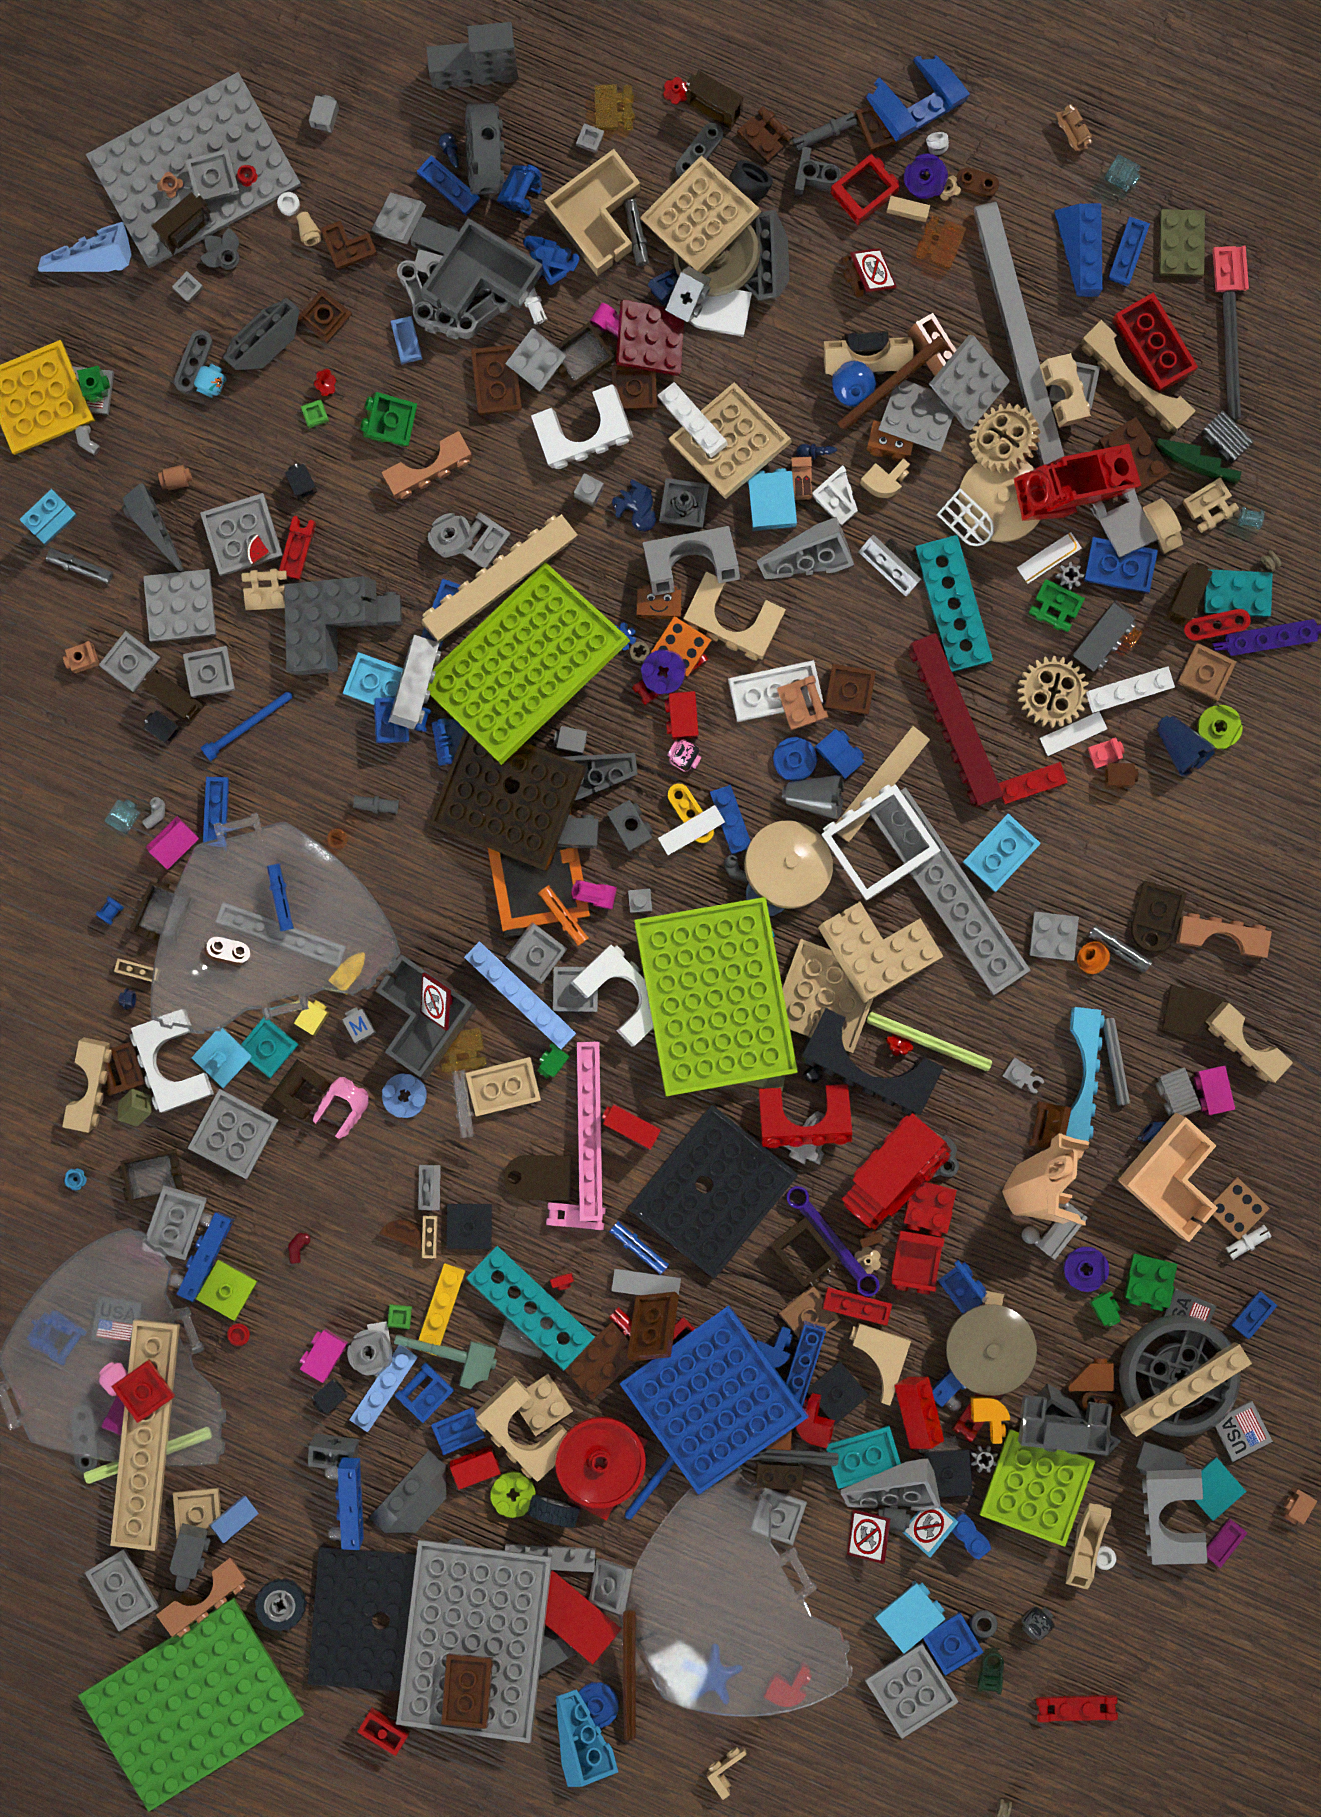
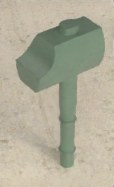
[394,1335,497,1389]

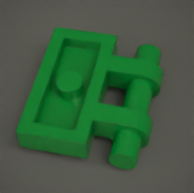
[1029,579,1085,632]

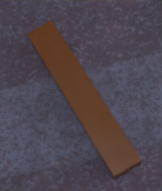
[837,336,946,430]

